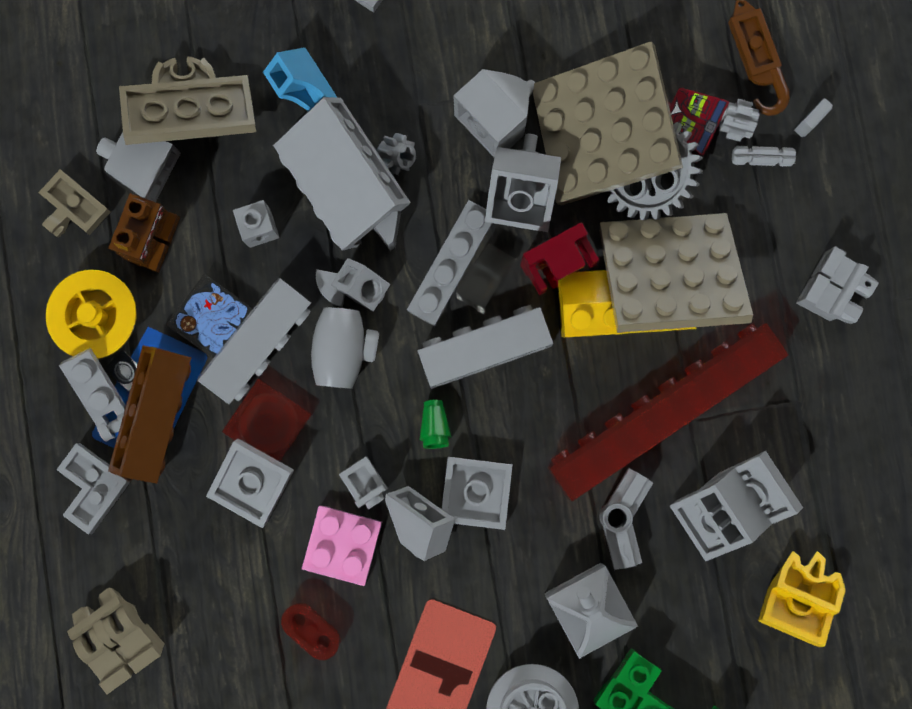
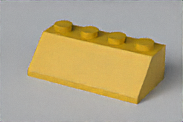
[558,270,696,337]

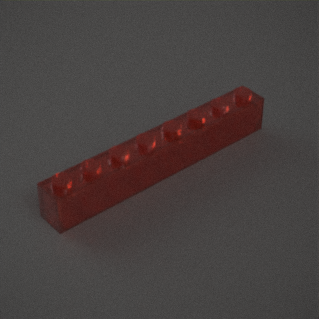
[548,323,789,502]

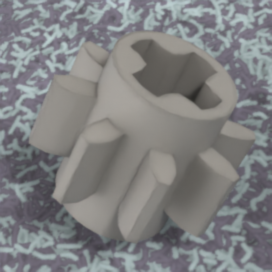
[377,133,416,175]

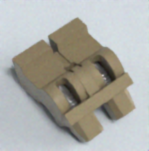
[67,588,165,694]

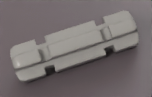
[732,146,796,167]

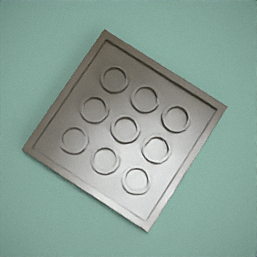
[533,41,683,206]
[599,213,753,333]

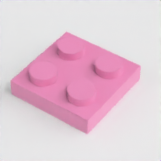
[302,505,382,586]

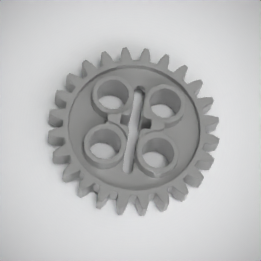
[607,122,703,220]

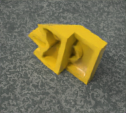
[758,551,846,648]

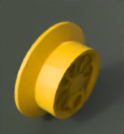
[46,270,137,359]

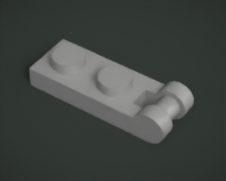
[59,348,126,442]

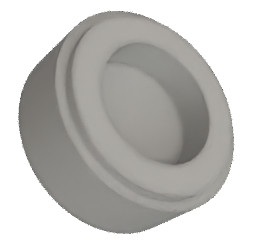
[363,329,379,362]

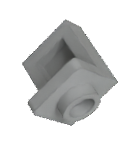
[339,456,388,509]

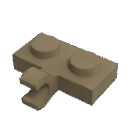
[38,169,110,237]

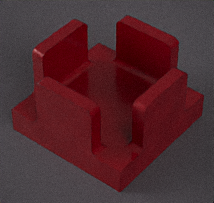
[520,222,599,295]

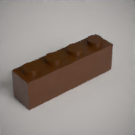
[108,345,191,484]

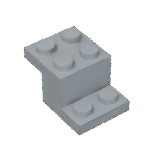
[670,451,803,561]

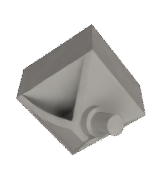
[454,69,535,158]
[484,134,561,232]
[544,563,638,659]

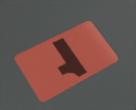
[386,600,496,709]

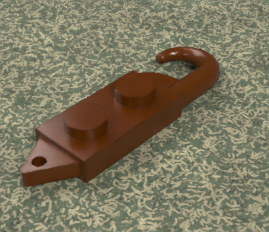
[728,0,790,116]

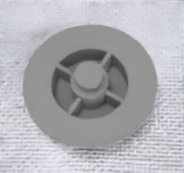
[486,664,579,709]

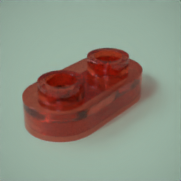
[281,603,340,660]

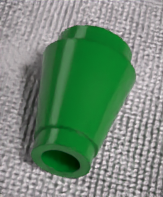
[419,400,452,449]

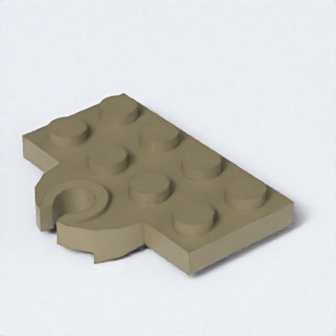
[119,57,256,145]

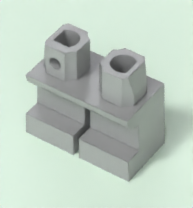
[796,246,879,324]

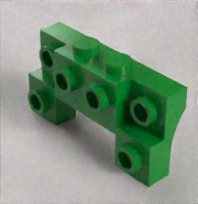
[593,648,719,709]

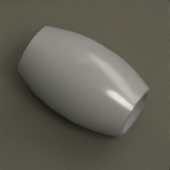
[311,307,364,389]

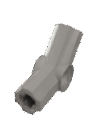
[599,468,653,570]

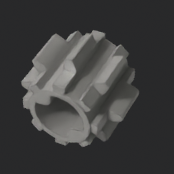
[720,99,759,141]

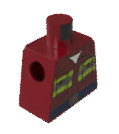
[668,88,729,164]

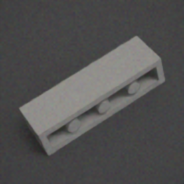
[198,278,311,404]
[417,305,553,389]

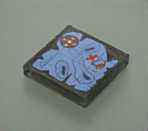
[167,274,253,358]

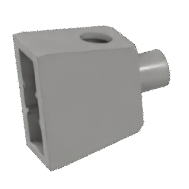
[96,132,181,202]

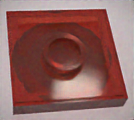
[222,379,312,462]

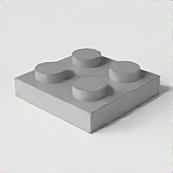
[206,439,294,528]
[442,457,513,530]

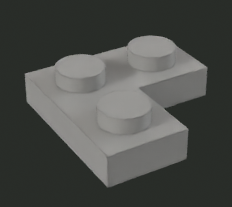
[57,443,131,534]

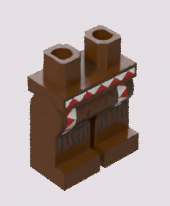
[108,193,180,273]

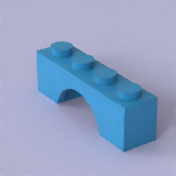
[263,48,337,112]

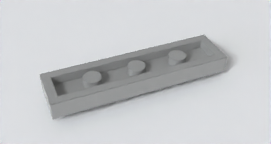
[407,200,493,326]

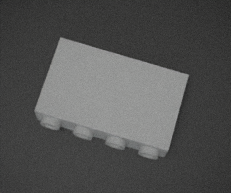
[273,97,411,250]

